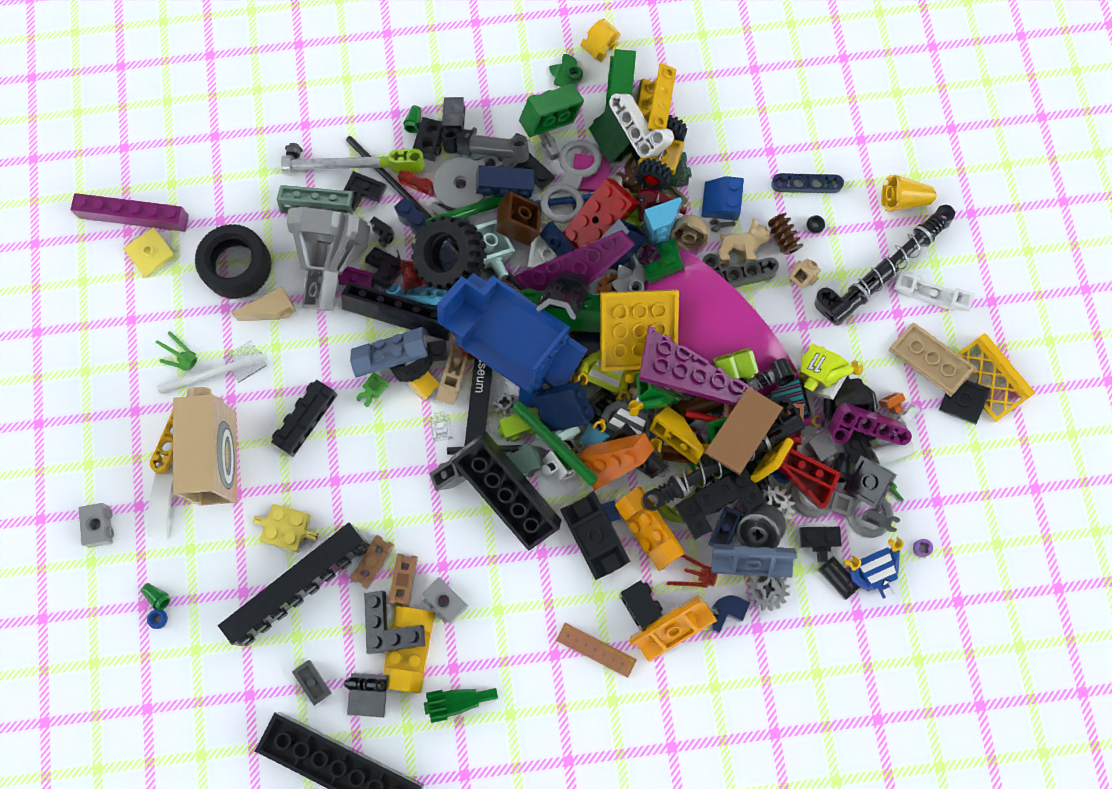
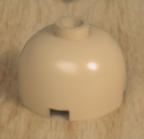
[670,215,708,251]

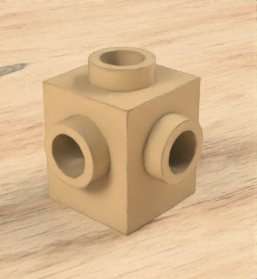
[788,258,821,289]

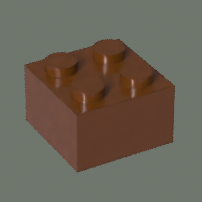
[496,191,542,246]

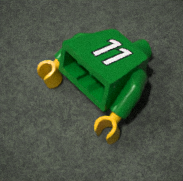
[625,369,681,416]

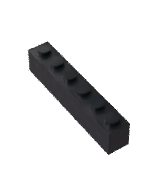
[341,281,452,341]

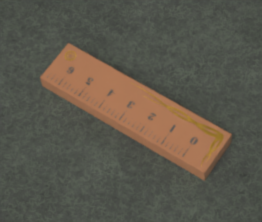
[556,623,637,678]

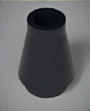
[833,452,850,483]

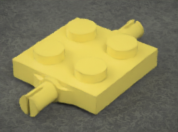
[252,504,318,553]

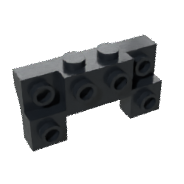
[675,468,766,541]

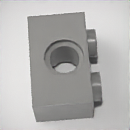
[78,503,115,548]
[422,577,469,623]

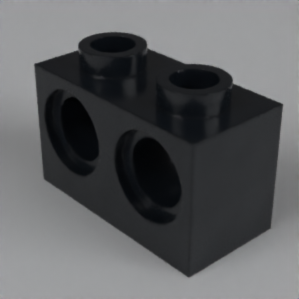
[412,117,445,162]

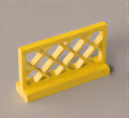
[957,333,1035,422]

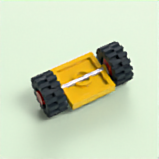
[635,115,688,191]

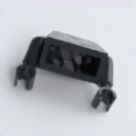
[821,375,880,428]

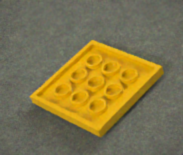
[600,289,679,371]

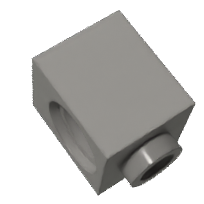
[805,432,838,464]

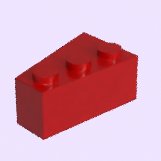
[778,448,841,509]

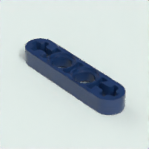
[771,173,844,193]

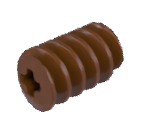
[767,213,804,255]

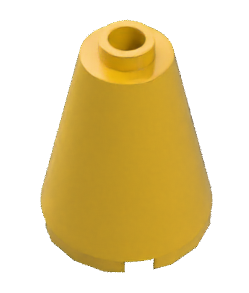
[881,174,937,212]

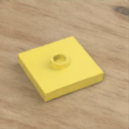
[123,227,176,277]

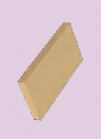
[888,322,977,397]

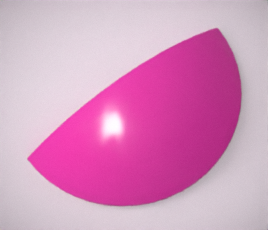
[644,247,798,396]

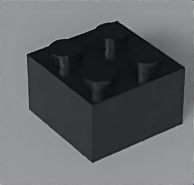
[619,580,663,630]

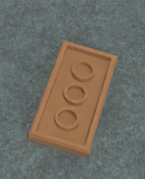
[705,387,783,475]

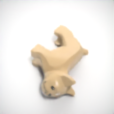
[718,218,771,266]

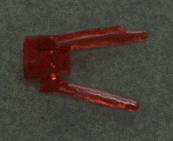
[666,554,718,588]

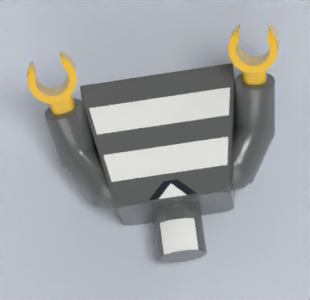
[592,393,652,441]

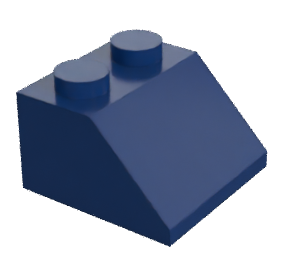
[701,176,744,221]

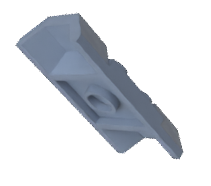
[350,327,428,378]
[711,544,797,578]

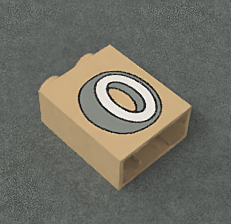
[173,387,238,506]

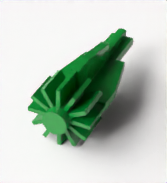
[423,688,498,723]

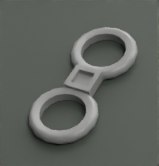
[540,140,602,224]
[790,484,893,538]

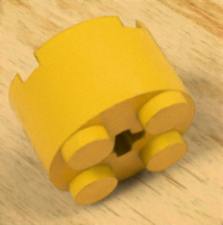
[580,18,621,63]

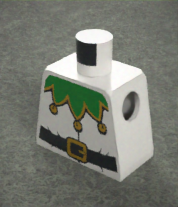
[542,440,581,481]

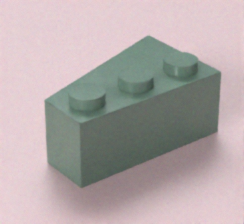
[505,444,546,477]

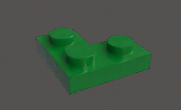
[644,238,685,284]

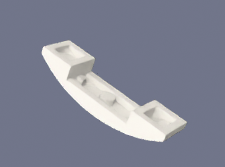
[894,271,976,311]
[147,461,173,538]

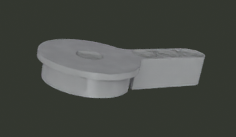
[433,134,528,210]

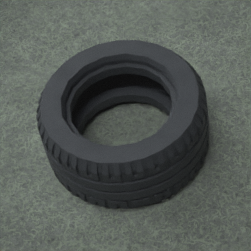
[194,224,272,299]

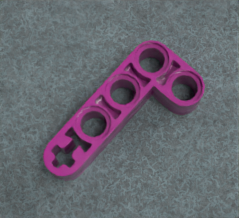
[828,403,912,445]

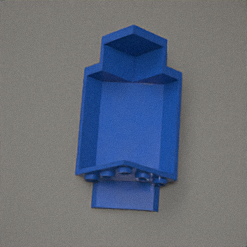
[437,273,588,395]

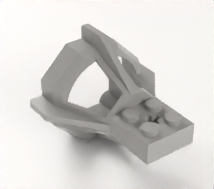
[287,207,370,311]

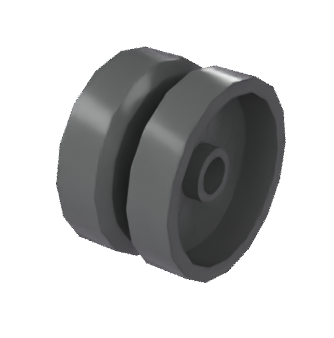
[737,503,787,549]

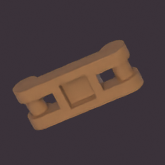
[350,535,394,589]
[389,553,418,608]

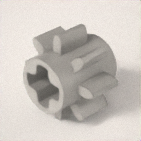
[493,392,517,417]

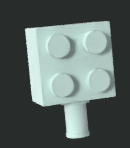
[476,219,515,281]

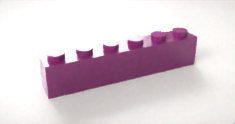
[70,193,189,232]

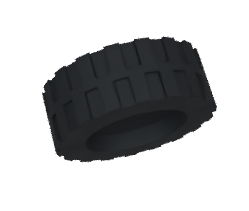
[390,347,433,382]

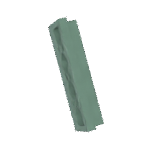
[276,185,354,216]

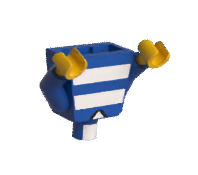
[845,537,904,599]

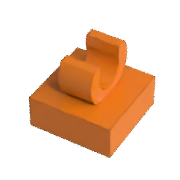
[878,392,906,414]

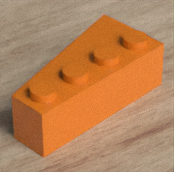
[577,433,654,491]

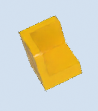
[409,371,440,401]

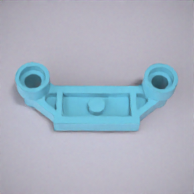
[386,285,449,305]

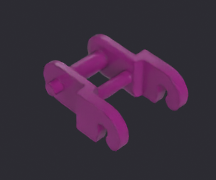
[639,245,657,265]

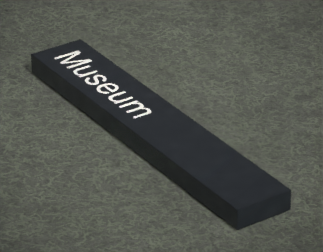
[464,357,493,447]

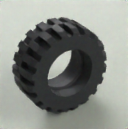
[411,216,487,290]

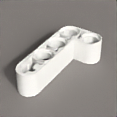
[609,94,674,158]

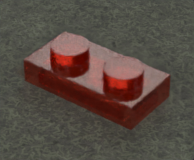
[397,170,435,197]

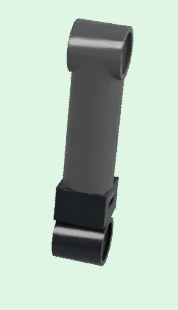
[442,127,529,163]

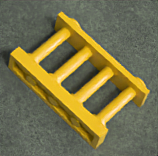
[636,63,677,133]

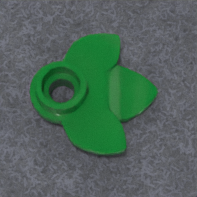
[549,54,583,86]

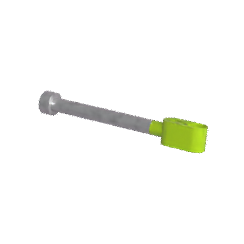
[281,149,425,174]

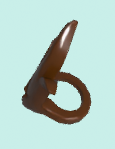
[616,154,642,194]

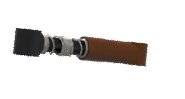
[671,358,795,425]

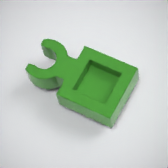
[356,372,390,408]

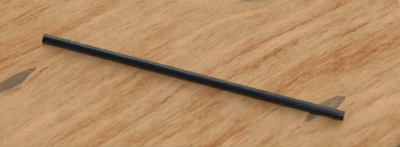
[346,136,459,253]

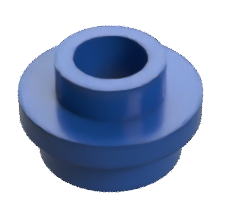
[147,609,168,629]

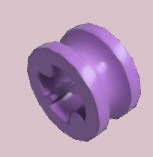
[913,539,933,557]

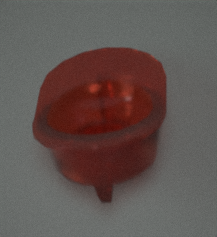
[396,250,423,295]

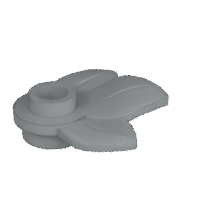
[612,264,647,292]

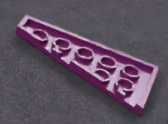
[513,230,635,291]
[638,325,757,406]

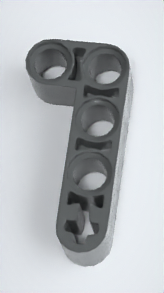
[703,253,779,288]

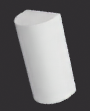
[870,440,915,466]

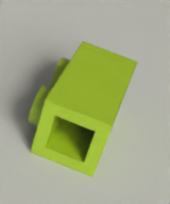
[497,407,541,442]

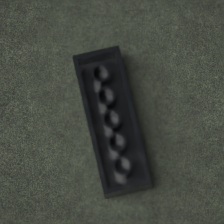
[451,431,562,551]

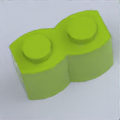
[713,348,759,380]

